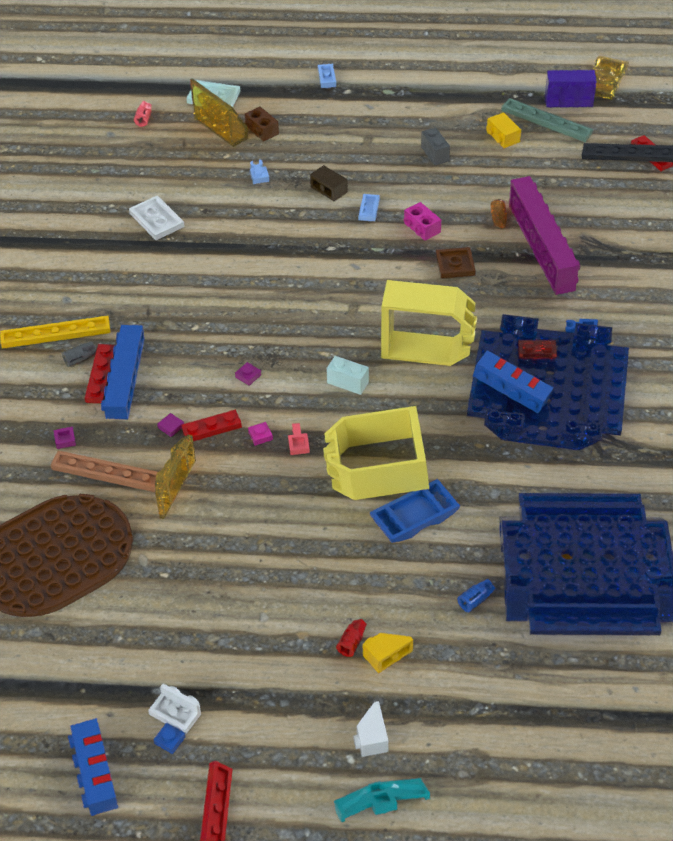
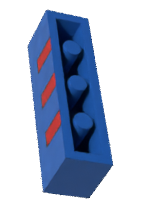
[472,350,553,413]
[68,718,118,816]

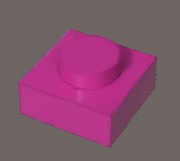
[248,422,273,446]

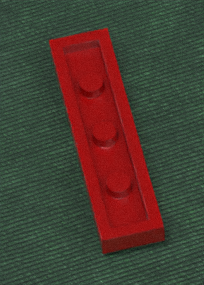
[85,344,114,404]
[200,761,233,841]

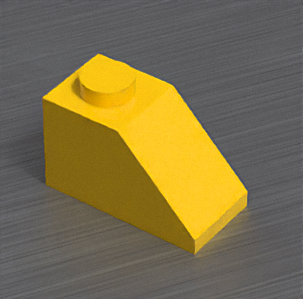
[363,633,413,674]

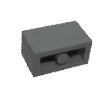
[421,127,450,165]

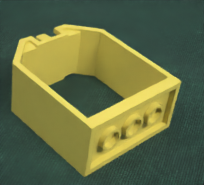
[381,280,477,366]
[323,406,429,500]

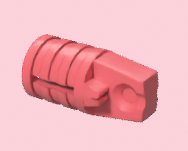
[134,101,152,127]

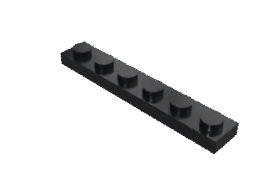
[582,143,673,162]

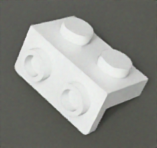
[148,684,201,735]

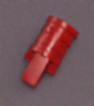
[336,619,367,657]

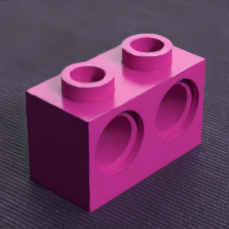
[404,202,441,240]

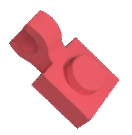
[288,423,310,455]

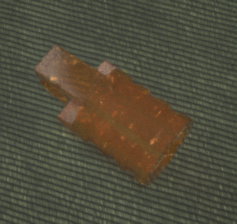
[490,199,507,229]

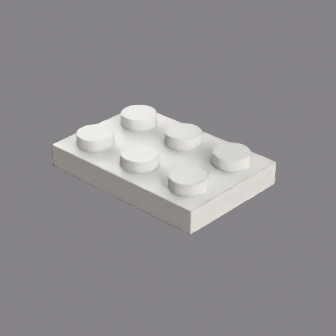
[129,195,185,240]

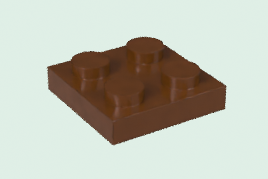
[436,247,476,279]

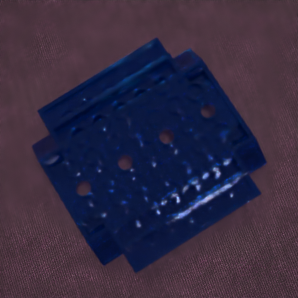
[467,314,629,450]
[499,493,673,636]

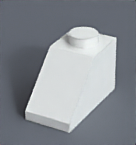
[353,701,388,757]

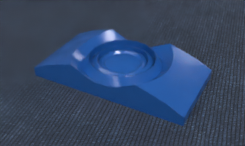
[370,479,460,543]

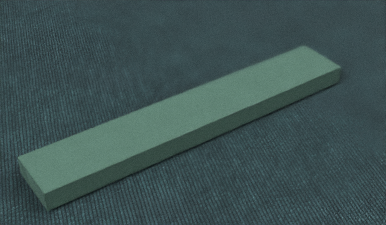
[501,98,593,142]

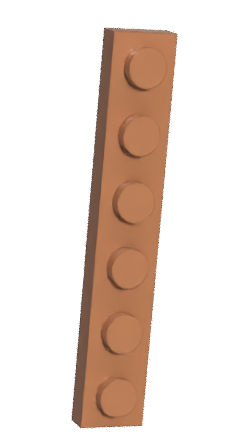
[51,450,168,494]

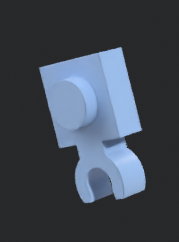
[250,160,269,184]

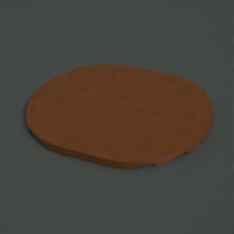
[0,493,133,617]

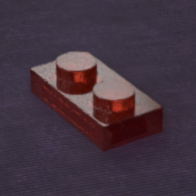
[518,340,557,359]

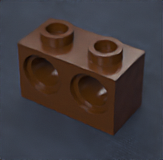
[244,106,279,142]

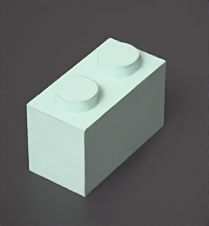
[327,356,369,395]

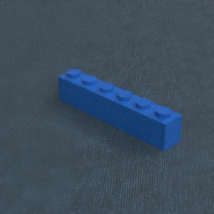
[101,325,145,420]

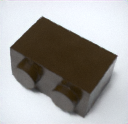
[310,165,348,202]

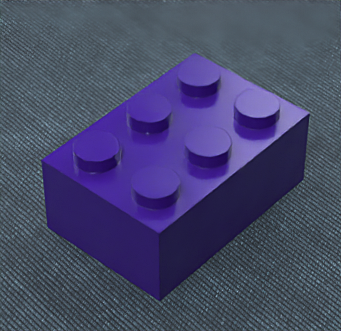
[545,70,596,108]

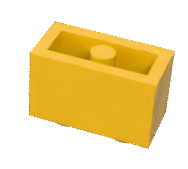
[486,112,521,148]

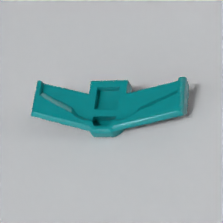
[334,778,430,823]

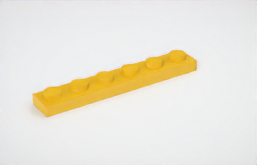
[0,316,111,348]

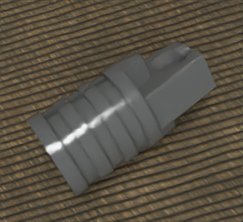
[61,342,96,367]

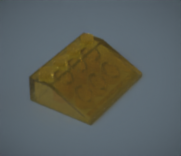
[190,78,248,147]

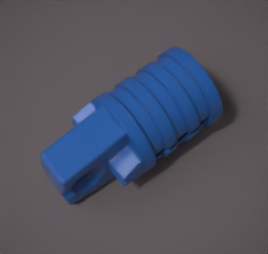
[457,579,495,612]

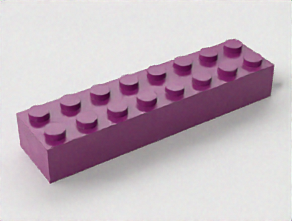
[509,176,580,295]

